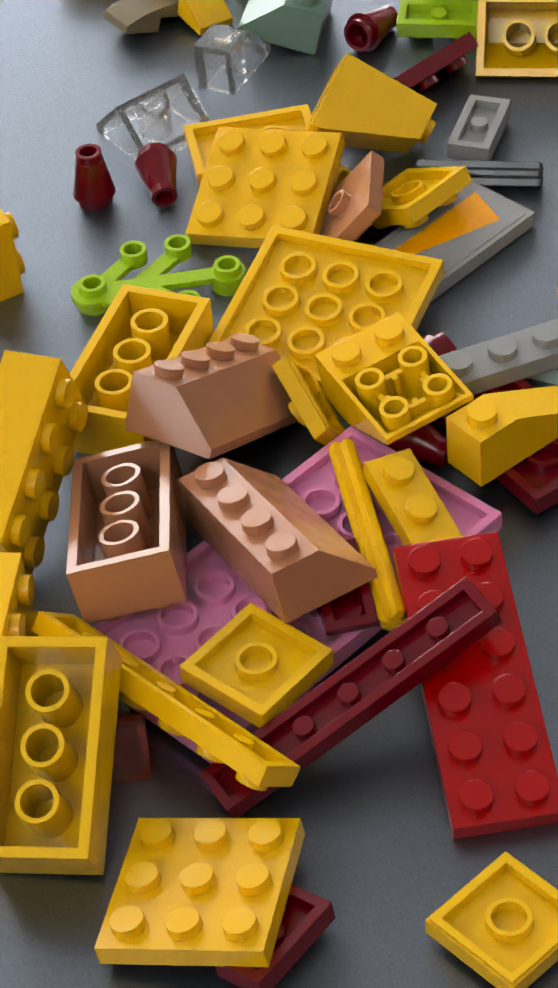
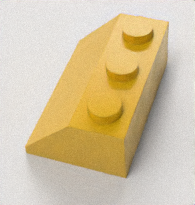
[475,0,558,78]

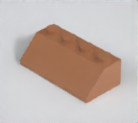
[125,333,298,459]
[178,457,378,624]

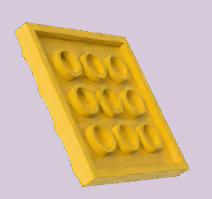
[209,225,445,390]

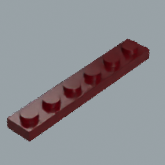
[199,576,502,818]

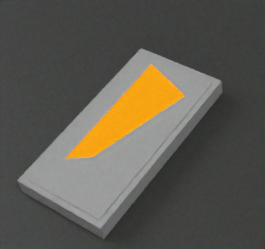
[373,181,535,301]

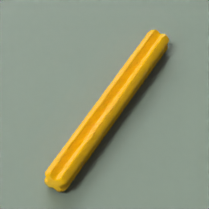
[328,438,406,631]

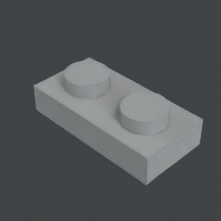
[447,94,511,161]

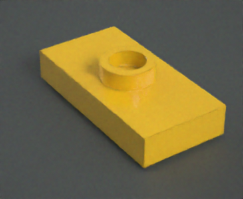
[272,356,346,446]

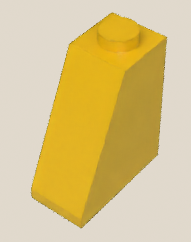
[304,53,437,154]

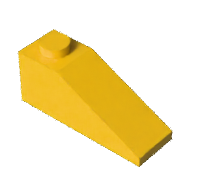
[446,385,558,487]

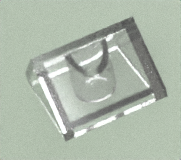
[96,73,210,160]

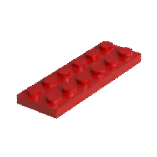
[393,531,558,840]

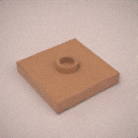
[320,150,384,242]

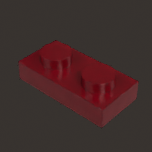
[215,884,336,988]

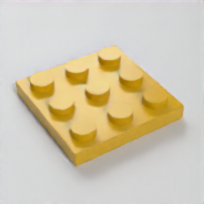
[185,127,346,248]
[94,818,305,968]

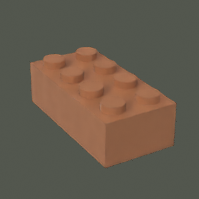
[66,440,187,624]

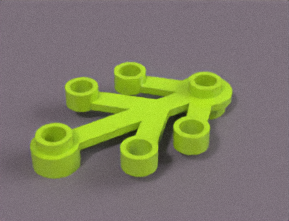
[70,234,246,316]

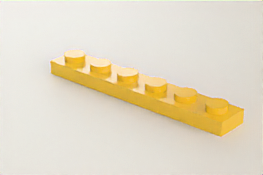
[31,611,301,791]

